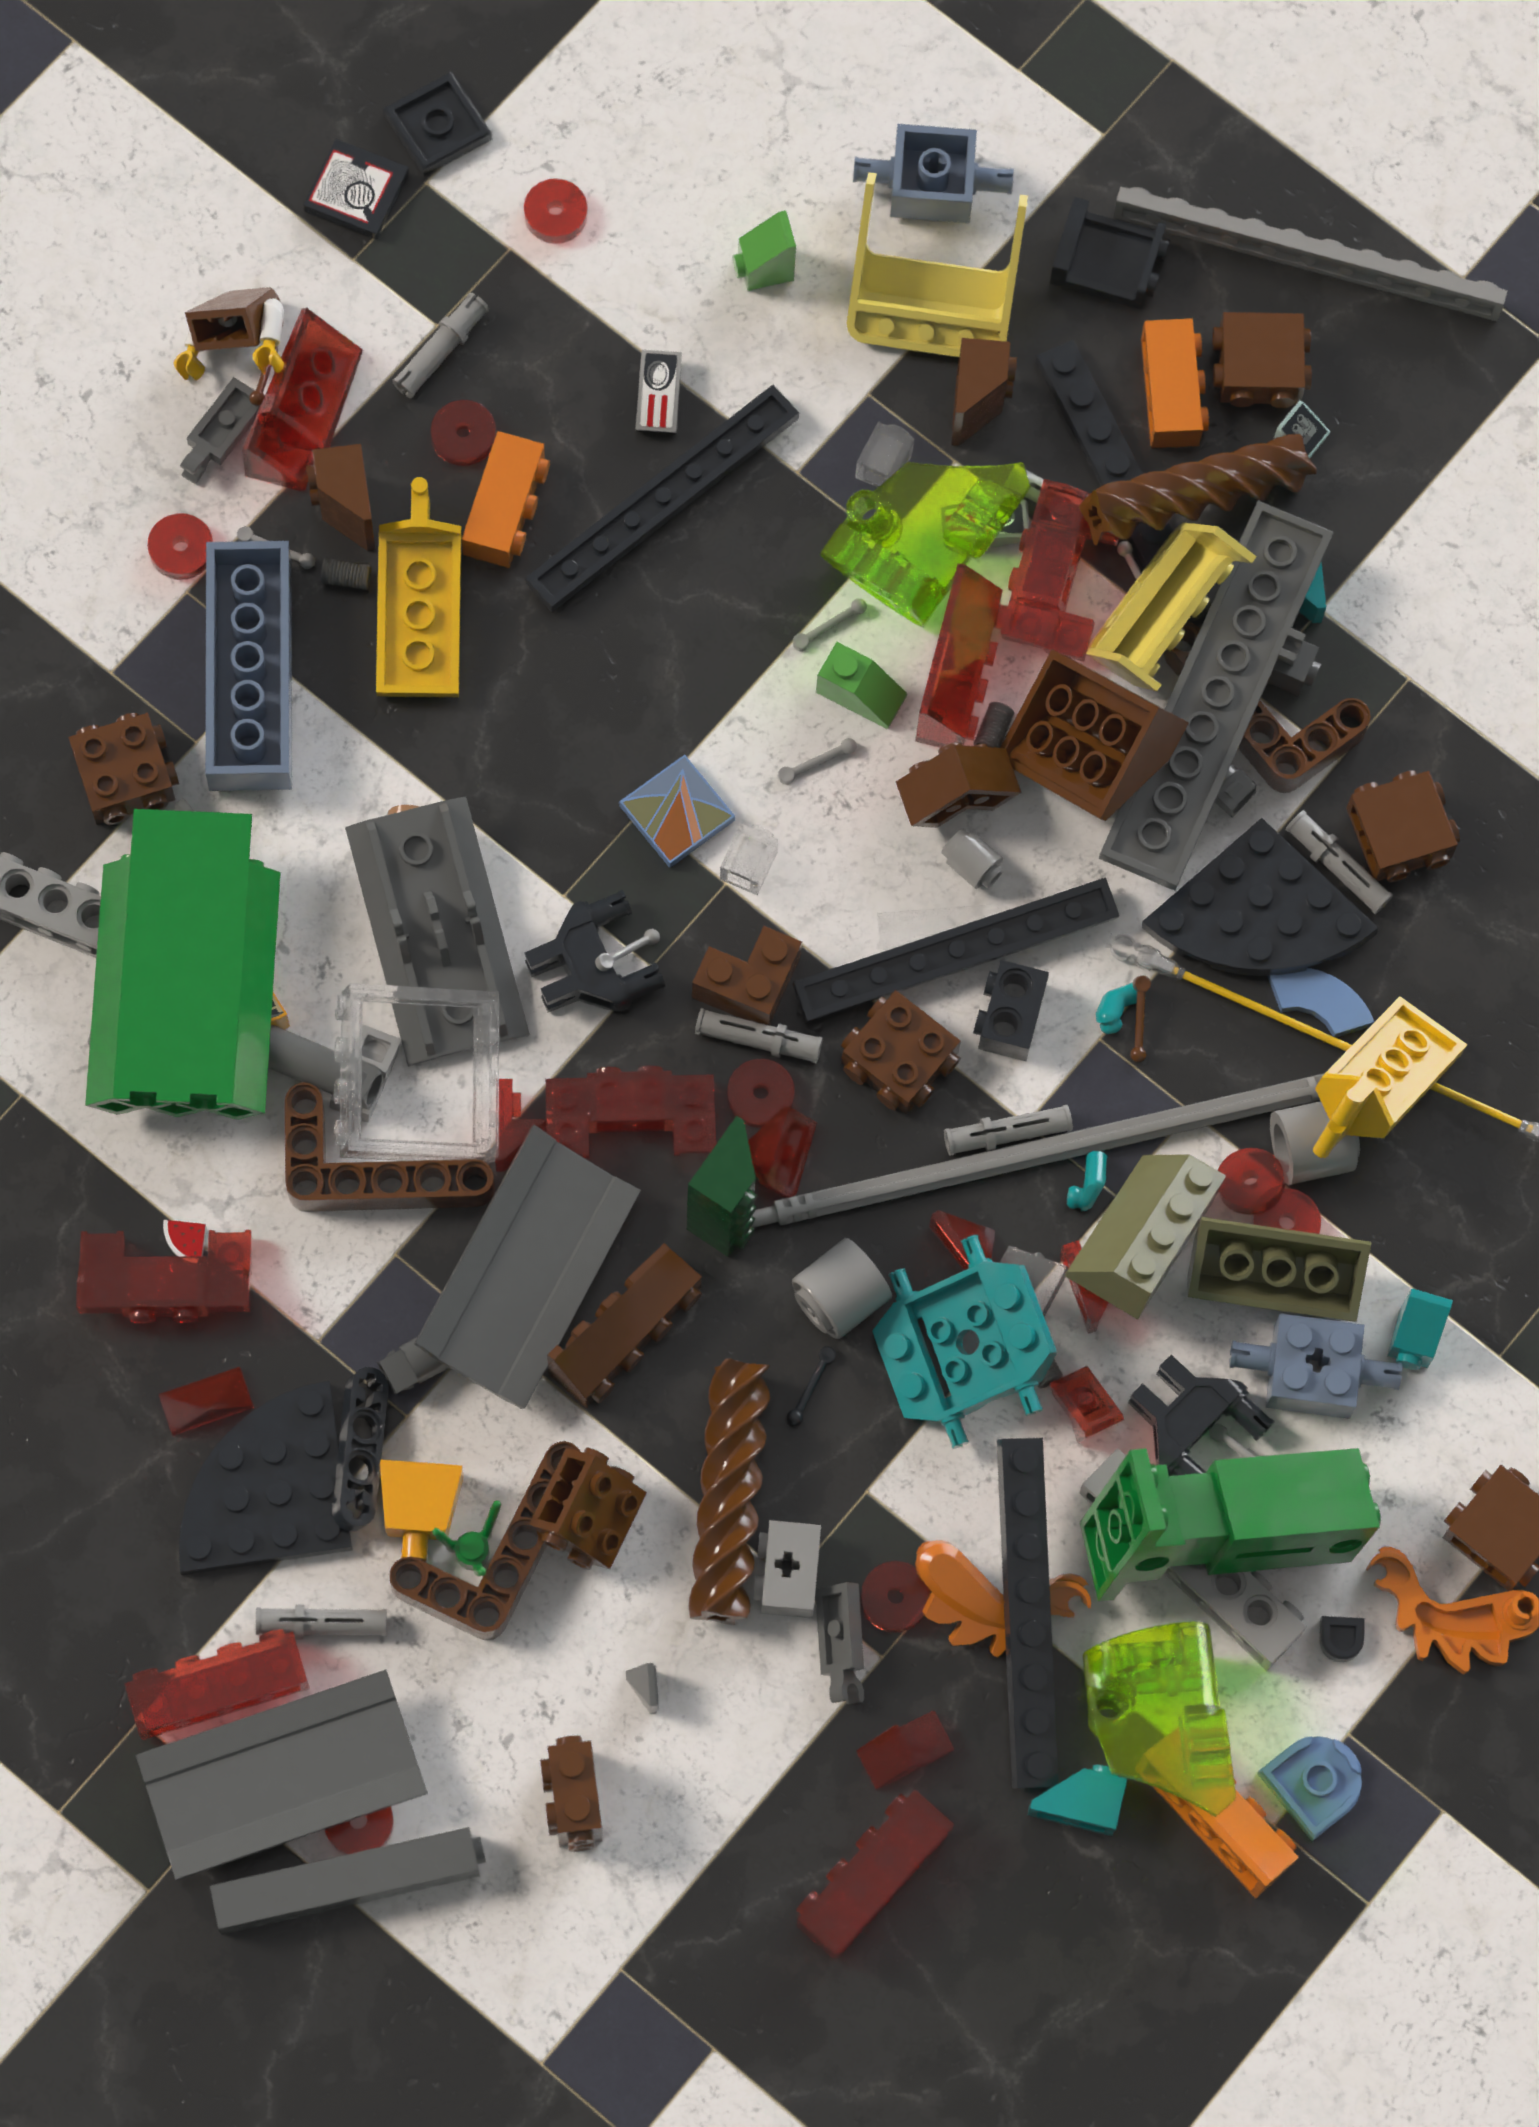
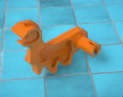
[915,1540,1091,1657]
[1366,1547,1539,1675]

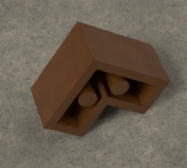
[896,742,1022,828]
[692,926,802,1026]

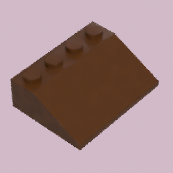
[1000,649,1189,821]

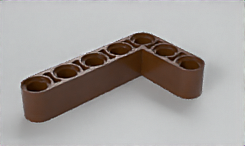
[1163,621,1371,793]
[285,1082,495,1212]
[389,1441,581,1640]

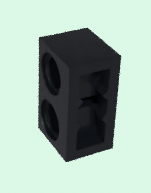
[973,960,1049,1061]

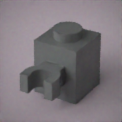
[1268,628,1321,697]

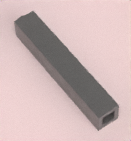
[210,1827,486,1935]

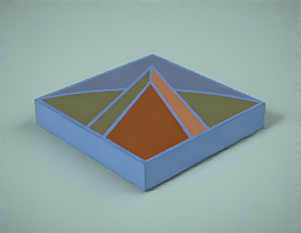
[619,755,735,868]

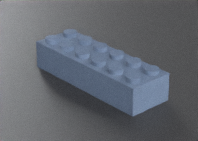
[205,541,292,791]

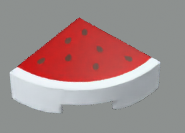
[163,1220,207,1268]

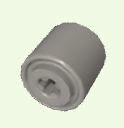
[1270,1101,1360,1185]
[792,1238,892,1339]

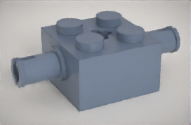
[853,124,1014,223]
[1229,1314,1402,1419]

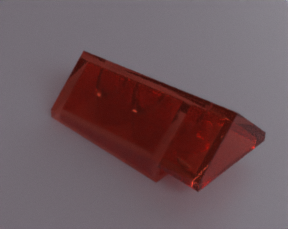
[242,308,363,491]

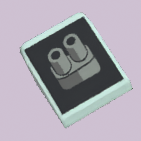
[1274,401,1330,459]

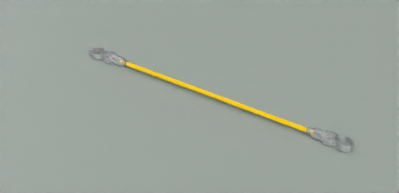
[1105,933,1539,1143]

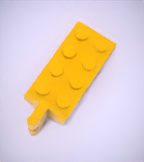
[376,477,461,697]
[1313,996,1467,1158]

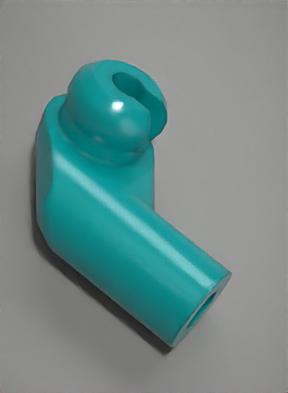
[1095,982,1146,1034]
[1067,1151,1107,1211]

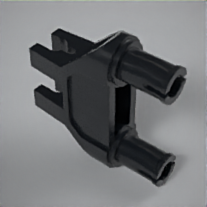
[524,890,666,1013]
[1128,1355,1275,1476]

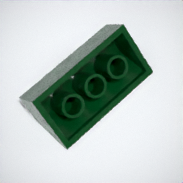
[686,1116,757,1257]

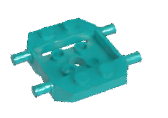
[872,1235,1057,1449]

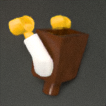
[174,287,284,380]

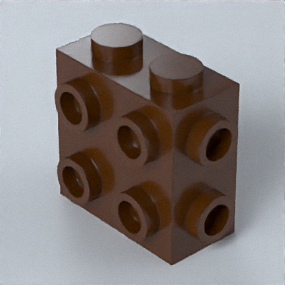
[1212,312,1312,408]
[68,712,179,825]
[1346,770,1460,882]
[841,990,961,1114]
[529,1447,647,1570]
[1442,1465,1539,1591]
[540,1735,603,1852]

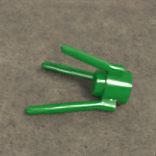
[432,1500,501,1577]

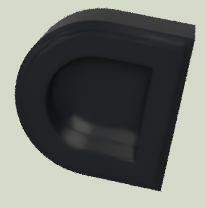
[1319,1616,1365,1662]

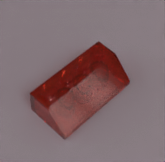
[915,563,1008,748]

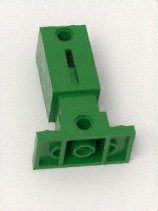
[1079,1448,1381,1602]

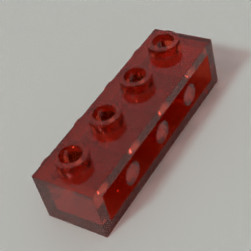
[124,1629,310,1741]
[796,1790,954,1961]

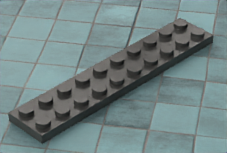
[1099,501,1333,891]

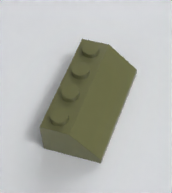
[1065,1154,1226,1319]
[1187,1217,1371,1322]

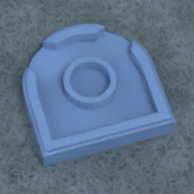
[1257,1736,1362,1841]

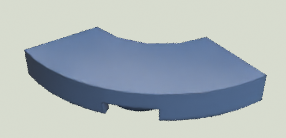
[1268,968,1374,1038]

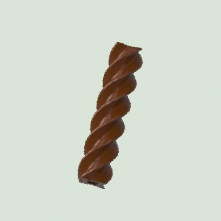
[1079,434,1317,545]
[688,1359,770,1625]

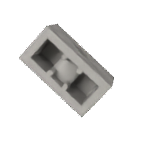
[754,1520,821,1618]

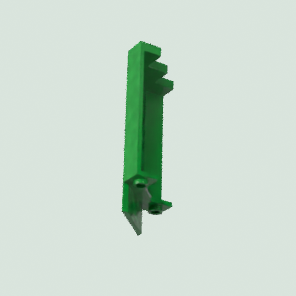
[85,809,281,1120]

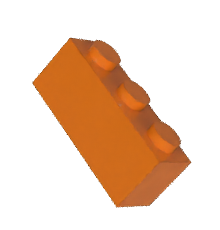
[1141,319,1209,448]
[461,431,550,568]

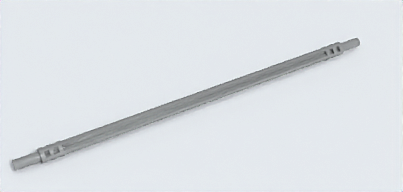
[752,1073,1325,1228]

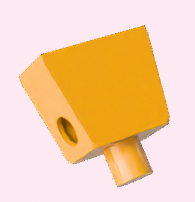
[380,1459,464,1562]

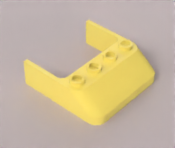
[847,173,1028,357]
[1086,522,1257,691]

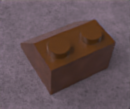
[951,338,1017,446]
[306,443,376,551]

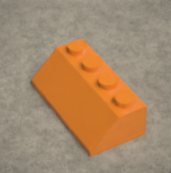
[1137,1727,1299,1898]

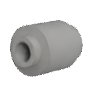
[941,829,1004,889]

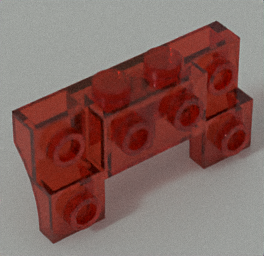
[1000,479,1119,662]
[545,1066,716,1158]
[76,1230,252,1323]

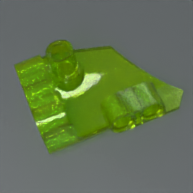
[819,462,1031,627]
[1082,1621,1236,1817]

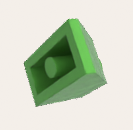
[732,210,796,291]
[816,642,907,730]

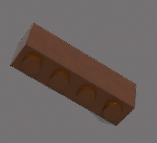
[547,1243,702,1408]

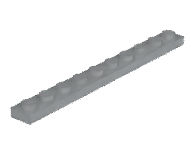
[1113,186,1508,321]

